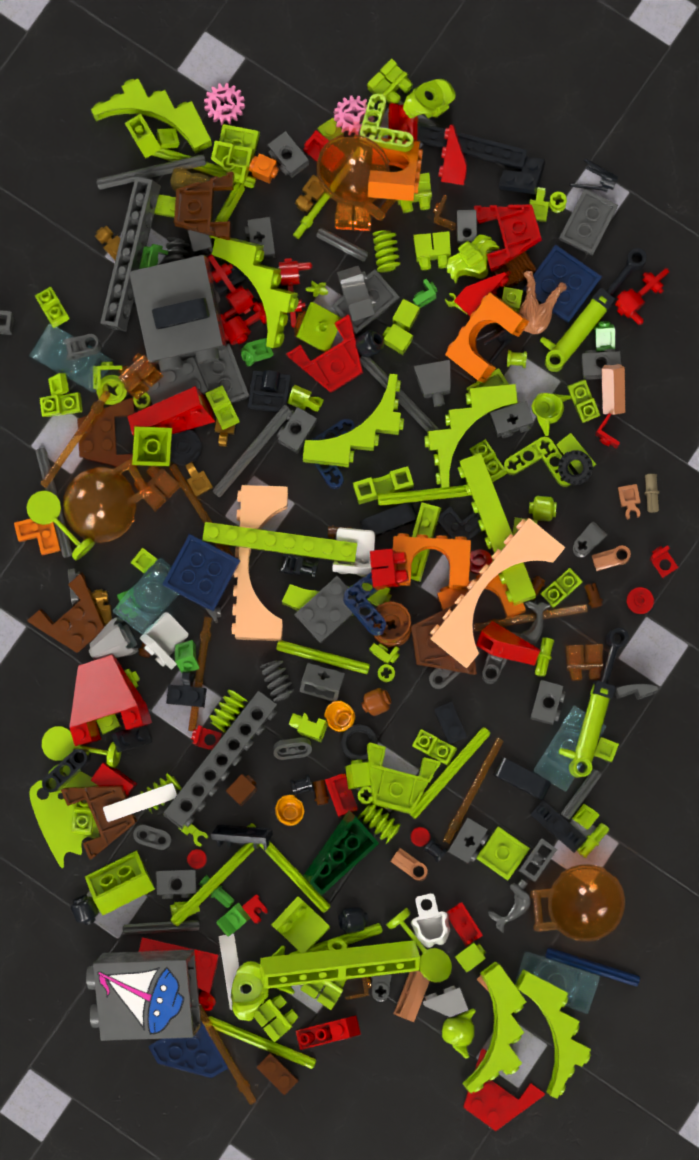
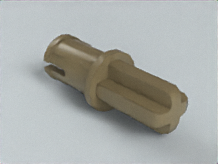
[644,474,660,513]

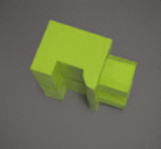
[367,59,413,104]
[397,173,432,213]
[414,232,451,270]
[289,713,328,742]
[300,979,346,1010]
[254,995,298,1043]

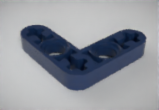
[311,419,355,489]
[343,572,386,636]

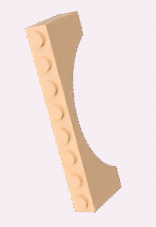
[232,485,288,641]
[430,518,565,668]

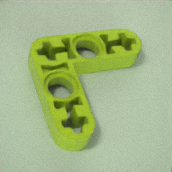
[360,94,414,152]
[504,437,574,487]

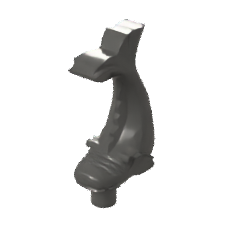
[512,601,551,645]
[489,879,531,933]

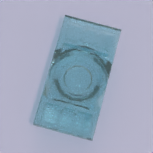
[29,324,114,394]
[113,558,179,635]
[533,706,607,792]
[514,951,600,1014]

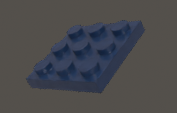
[523,245,602,323]
[162,534,241,612]

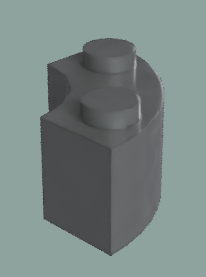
[337,266,376,321]

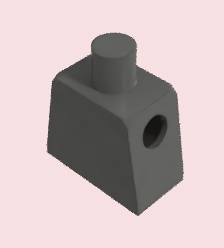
[456,210,477,245]
[414,360,451,407]

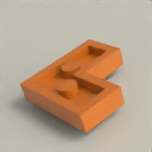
[14,518,61,556]

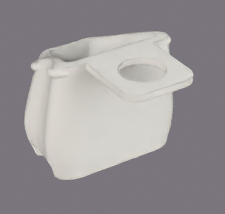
[411,894,450,948]

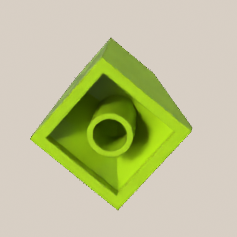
[132,426,172,466]

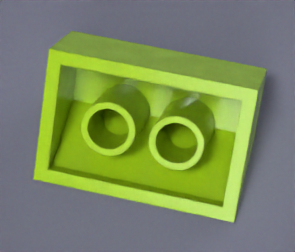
[85,851,155,916]

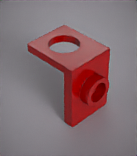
[595,413,620,449]
[650,545,678,578]
[191,725,222,750]

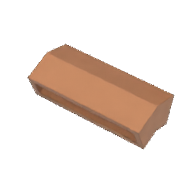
[602,364,625,415]
[394,971,430,1022]

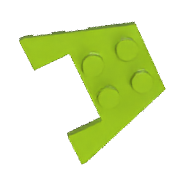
[367,743,441,814]

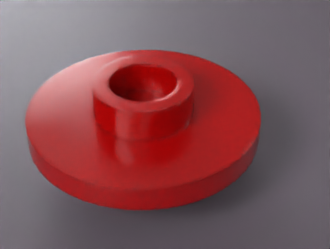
[469,549,493,574]
[627,587,654,614]

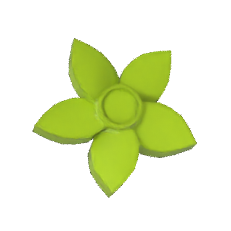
[306,281,328,297]

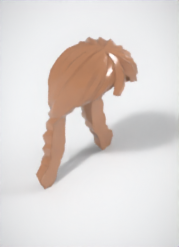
[519,270,567,334]

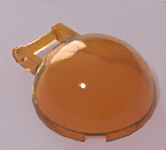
[317,135,397,221]
[63,458,152,543]
[530,864,625,942]

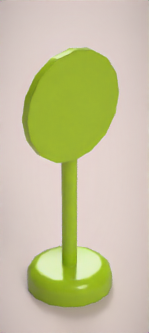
[27,491,95,561]
[42,726,121,768]
[386,908,452,983]

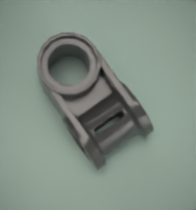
[63,334,102,361]
[573,521,607,558]
[482,653,507,684]
[371,974,391,1002]

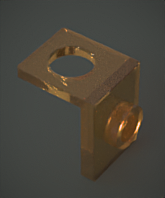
[433,195,456,231]
[345,977,372,1000]

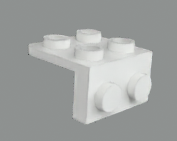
[333,527,375,576]
[139,612,188,670]

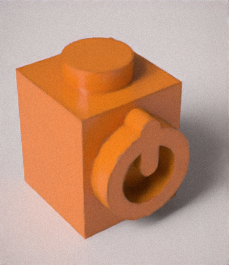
[249,154,279,184]

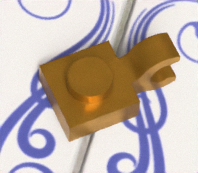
[215,419,236,447]
[185,462,213,497]

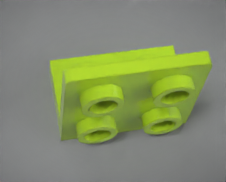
[271,896,330,953]

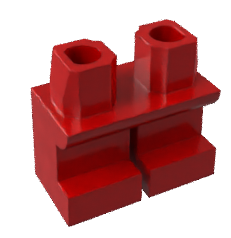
[370,549,409,590]

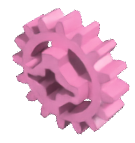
[204,83,245,125]
[334,96,374,136]

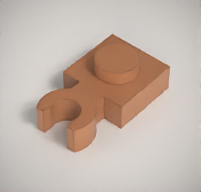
[618,484,641,520]

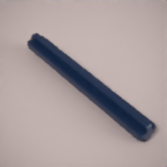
[545,948,640,986]

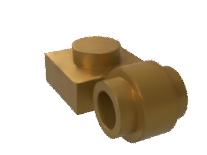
[295,175,328,212]
[95,226,121,260]
[92,589,112,625]

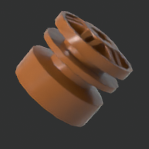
[371,602,412,648]

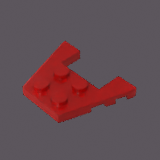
[474,205,542,272]
[286,315,363,393]
[463,1048,545,1131]

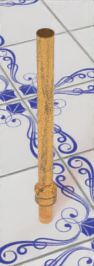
[40,390,111,488]
[169,464,234,557]
[473,604,588,632]
[188,617,212,732]
[443,738,504,844]
[199,1002,256,1105]

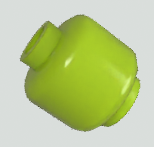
[529,496,557,522]

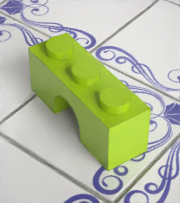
[353,466,414,505]

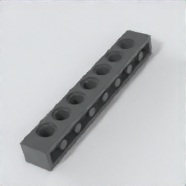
[100,177,161,331]
[164,691,277,829]

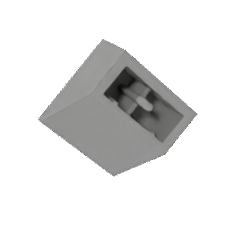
[423,985,468,1017]

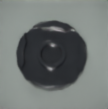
[170,429,202,466]

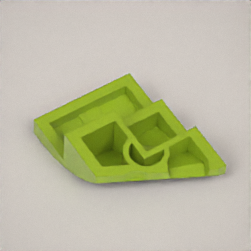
[211,124,260,184]

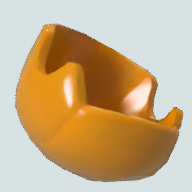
[324,701,355,732]
[275,795,305,826]

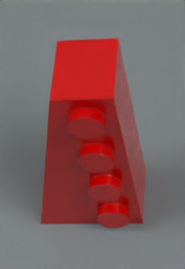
[128,386,215,436]
[139,938,220,994]

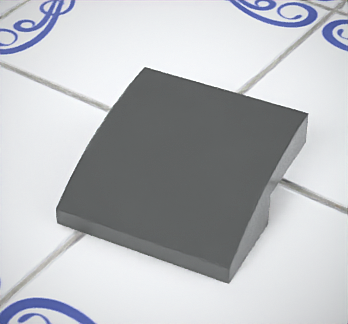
[614,684,658,700]

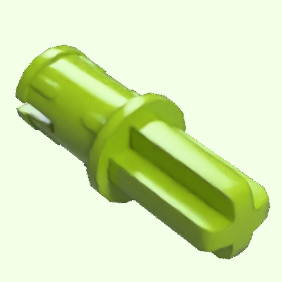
[535,637,554,677]
[576,823,609,859]

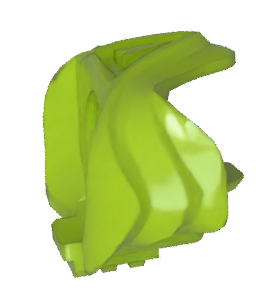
[403,79,456,118]
[447,235,500,284]
[230,961,269,1021]

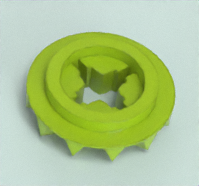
[97,375,127,405]

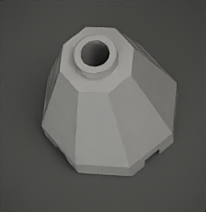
[89,617,138,660]

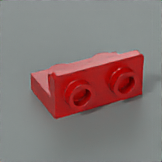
[388,103,418,141]

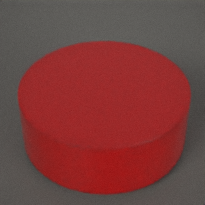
[411,827,430,847]
[187,849,207,869]
[199,992,216,1011]

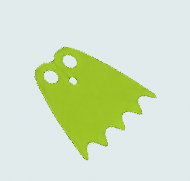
[30,764,99,868]

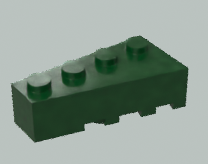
[303,810,379,896]

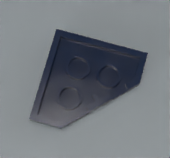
[148,1020,229,1078]

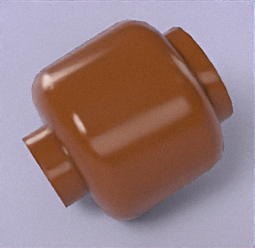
[362,688,392,716]

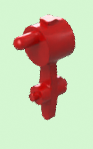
[207,254,254,320]
[279,258,312,327]
[615,268,670,325]
[221,302,267,345]

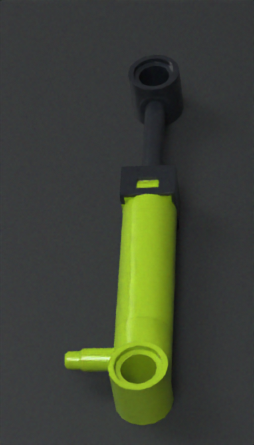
[540,248,647,372]
[559,627,629,778]

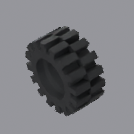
[558,450,593,485]

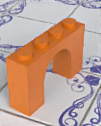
[368,138,423,201]
[445,292,530,383]
[393,533,471,589]
[437,572,526,619]

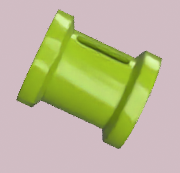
[549,192,567,213]
[507,350,527,368]
[358,786,373,805]

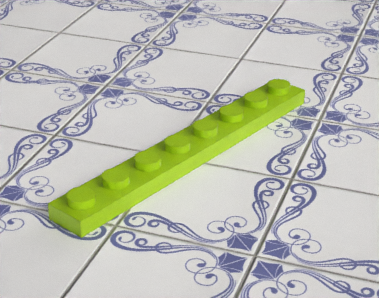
[202,522,357,563]

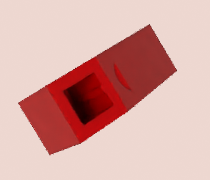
[439,124,468,185]
[454,271,511,316]
[476,621,541,665]
[296,1015,361,1050]

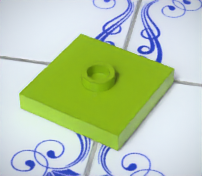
[296,302,342,352]
[476,826,530,881]

